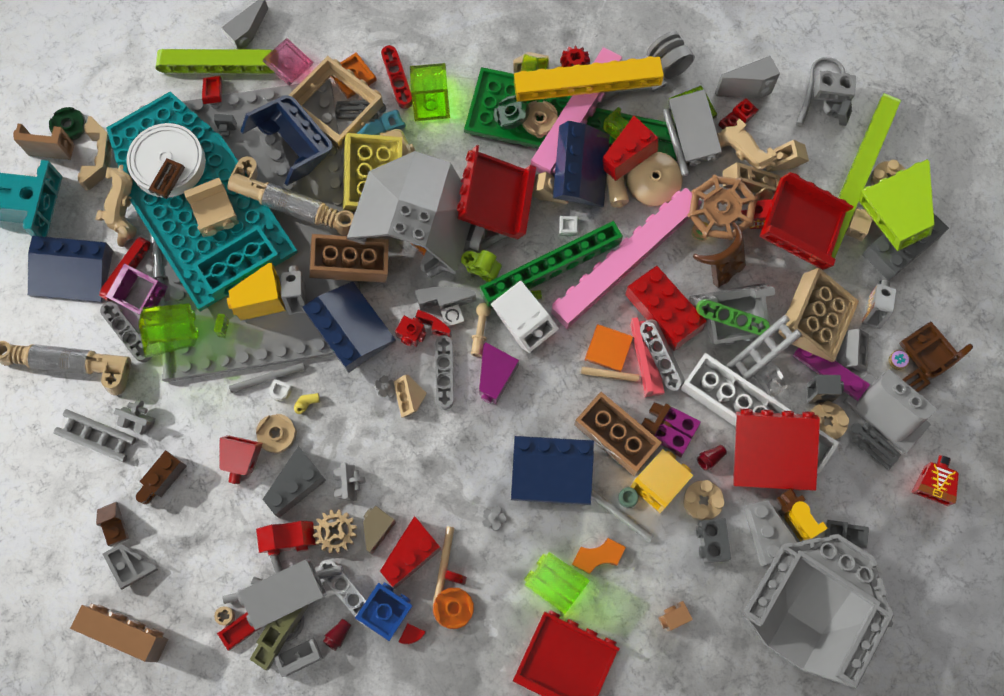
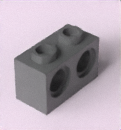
[807,375,844,404]
[696,518,731,563]

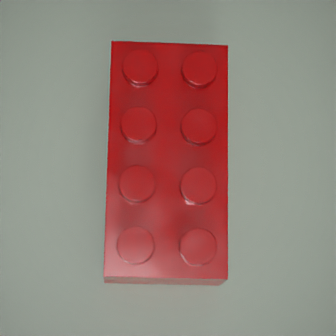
[625,265,707,351]

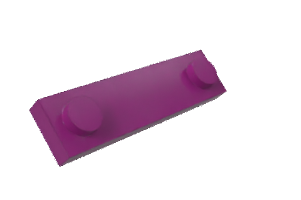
[793,348,870,401]

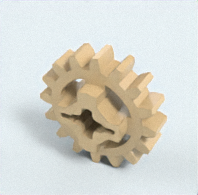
[313,509,357,554]

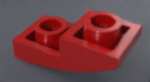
[718,98,759,129]

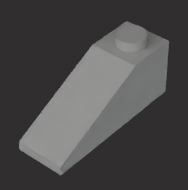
[221,0,268,49]

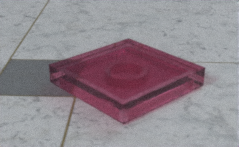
[263,38,314,86]

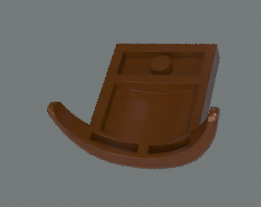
[693,222,746,288]
[899,321,973,380]

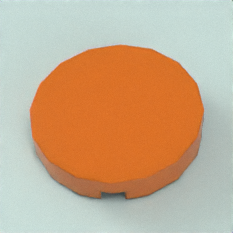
[433,588,474,629]

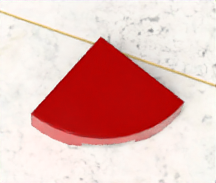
[445,570,467,585]
[399,623,426,644]

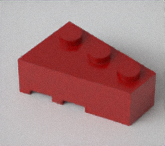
[603,116,658,181]
[380,516,442,589]

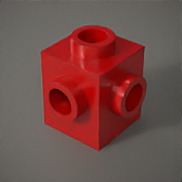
[395,315,427,347]

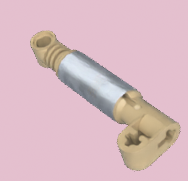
[227,156,354,236]
[0,341,131,395]

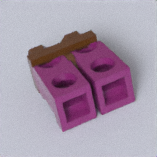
[641,402,701,458]

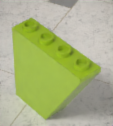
[859,159,934,251]

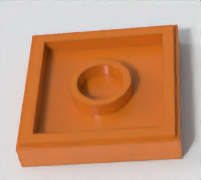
[331,52,377,99]
[585,324,633,372]

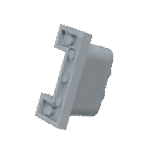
[689,283,775,345]
[843,369,937,454]

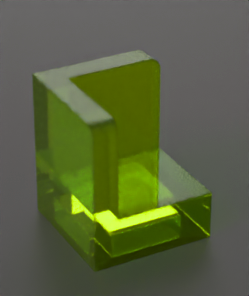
[521,54,548,72]
[603,107,629,139]

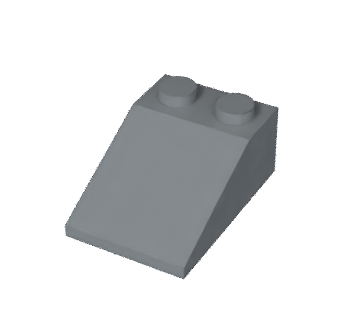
[715,56,780,98]

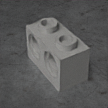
[814,71,856,103]

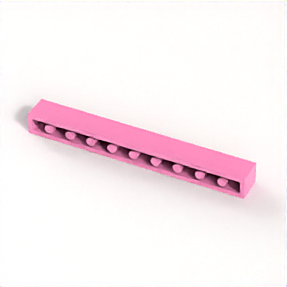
[551,188,702,329]

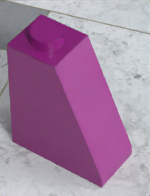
[479,342,519,404]

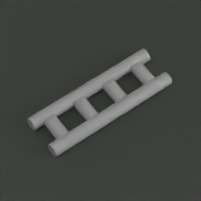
[727,314,802,381]
[53,409,136,462]

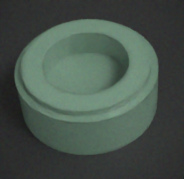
[618,487,639,508]

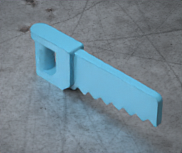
[357,110,406,135]

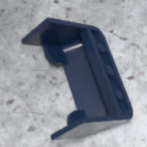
[241,95,332,186]

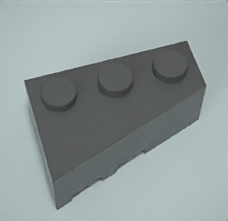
[262,446,326,518]

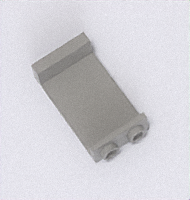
[669,89,722,167]
[238,558,327,630]

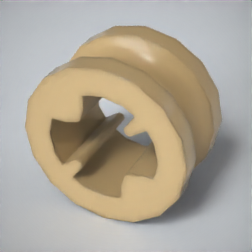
[214,606,235,626]

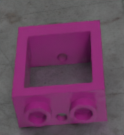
[106,264,168,319]

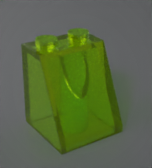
[410,63,450,121]
[138,303,199,358]
[524,552,590,616]

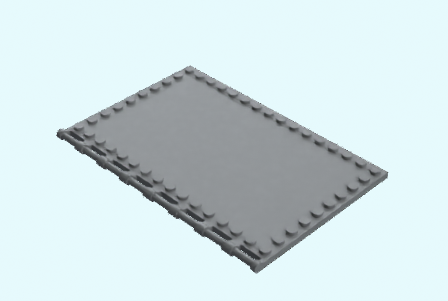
[139,79,361,382]

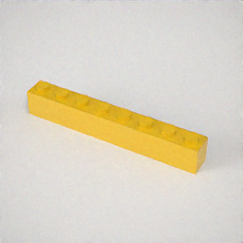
[514,56,664,102]

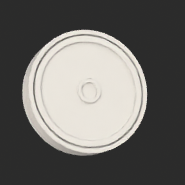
[127,123,206,197]

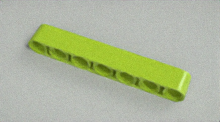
[155,49,279,74]

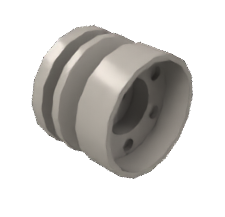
[646,31,695,80]

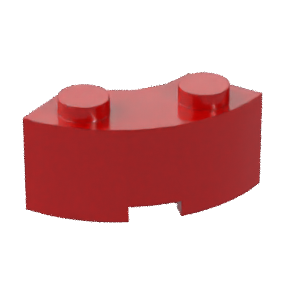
[256,521,316,556]

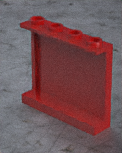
[457,145,536,240]
[759,172,854,270]
[733,409,820,491]
[513,610,620,696]

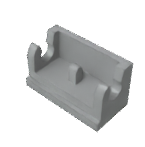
[275,637,323,677]

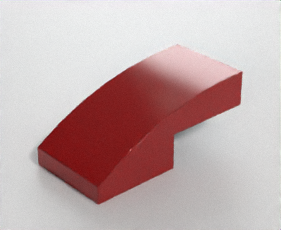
[415,310,452,338]

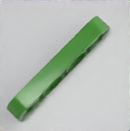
[696,299,770,335]

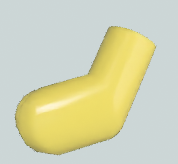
[294,393,320,414]

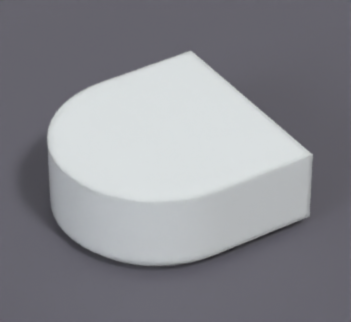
[270,379,293,402]

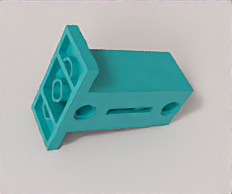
[0,160,63,237]

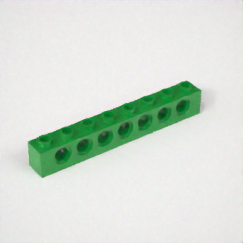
[480,221,623,308]

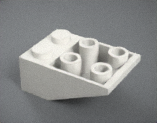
[491,281,559,353]

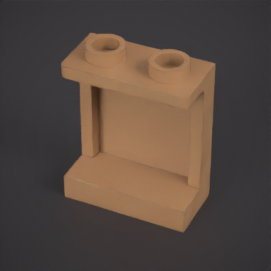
[13,123,75,160]

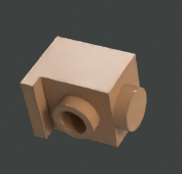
[658,601,693,632]

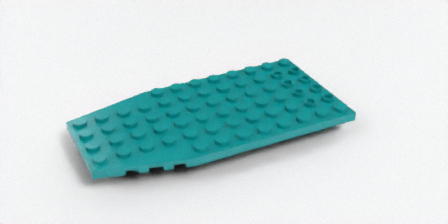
[106,92,298,312]

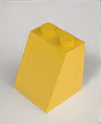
[227,263,285,321]
[630,449,693,513]

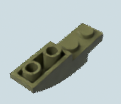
[250,604,309,671]

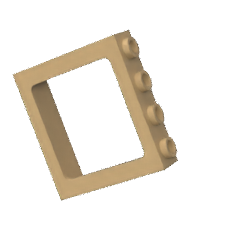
[289,56,384,151]

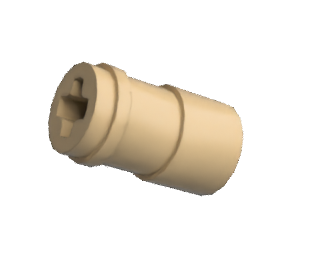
[606,175,629,208]

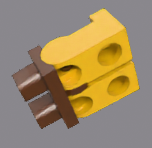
[776,488,828,542]

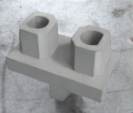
[114,399,156,434]
[333,463,366,501]

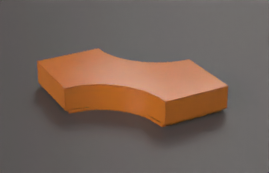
[572,538,626,574]

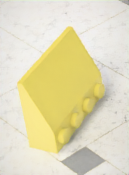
[343,133,402,212]

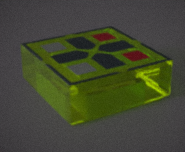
[214,313,229,338]

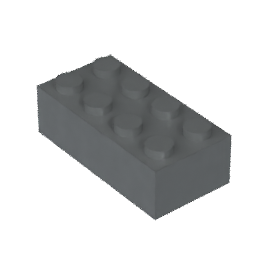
[862,214,949,281]

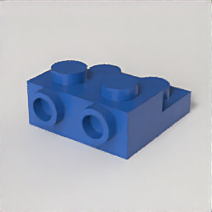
[355,582,412,641]

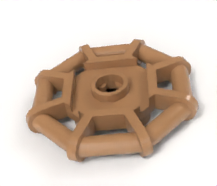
[687,174,758,241]

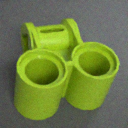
[461,250,502,282]

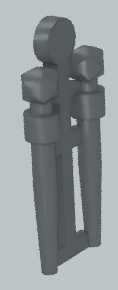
[336,100,387,120]
[851,423,901,470]

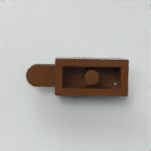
[136,450,187,505]

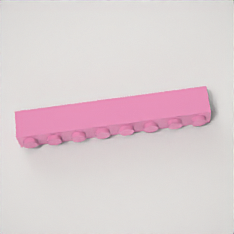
[531,47,622,175]

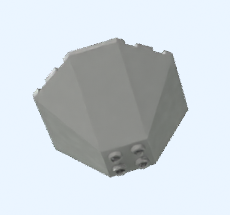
[347,151,471,274]
[743,534,894,689]

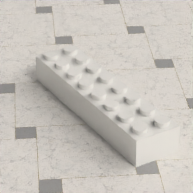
[681,353,839,476]

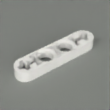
[318,560,366,625]

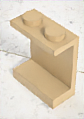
[184,178,239,237]

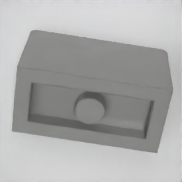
[837,329,869,372]

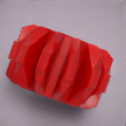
[560,45,590,67]

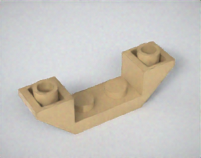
[78,116,113,190]

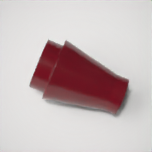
[697,445,727,470]
[323,619,352,651]

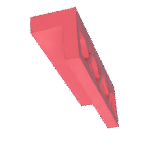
[630,317,665,397]

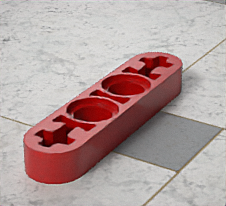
[381,45,413,109]
[99,237,151,302]

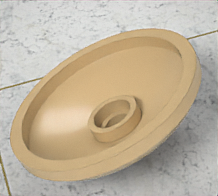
[627,152,683,206]

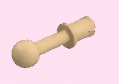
[471,303,491,357]

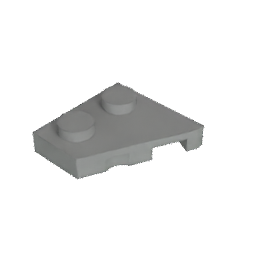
[102,544,158,590]

